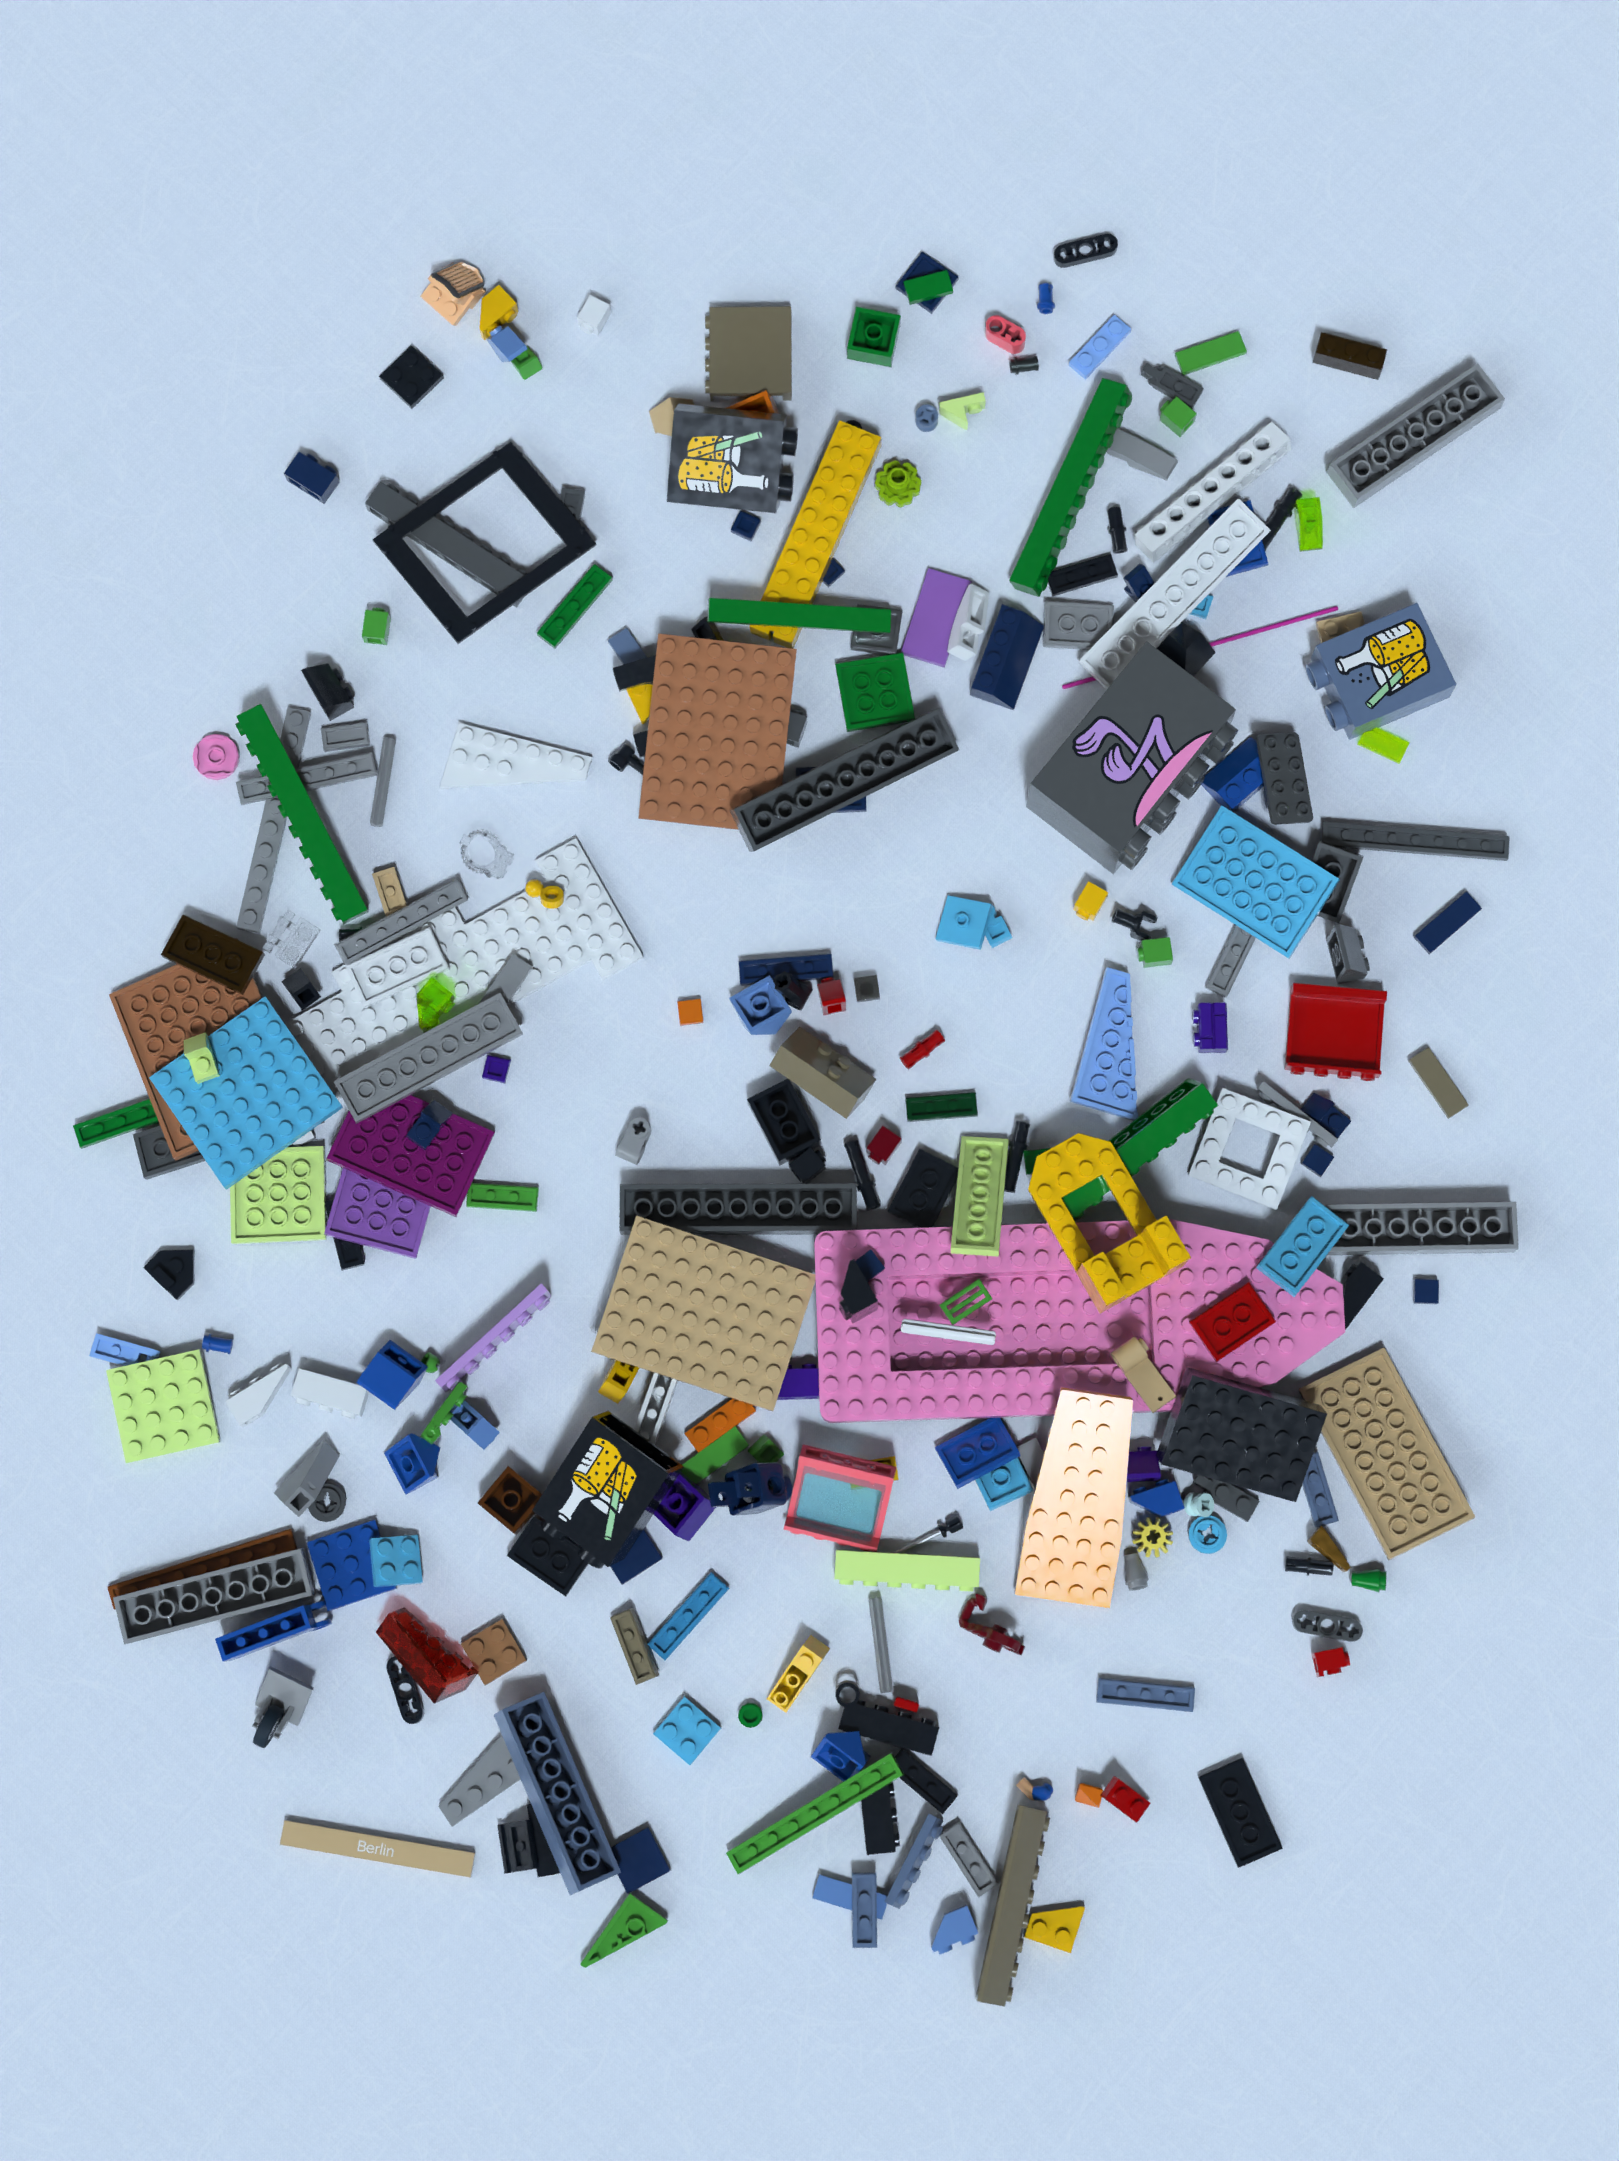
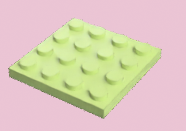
[230,1146,327,1244]
[106,1349,220,1463]

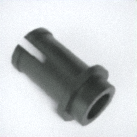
[1009,356,1039,375]

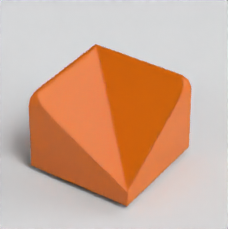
[1075,1783,1103,1808]

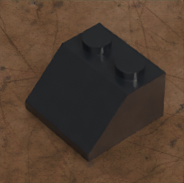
[301,663,354,721]

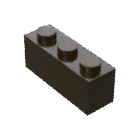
[1312,332,1388,380]

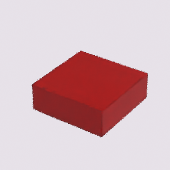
[894,1697,919,1713]

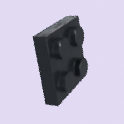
[379,346,444,409]

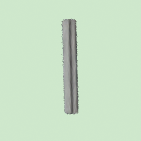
[370,737,396,827]
[869,1597,893,1693]

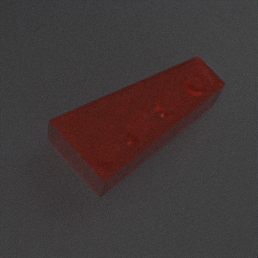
[376,1607,479,1704]

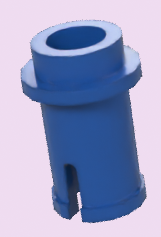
[1037,283,1055,314]
[202,1333,233,1354]

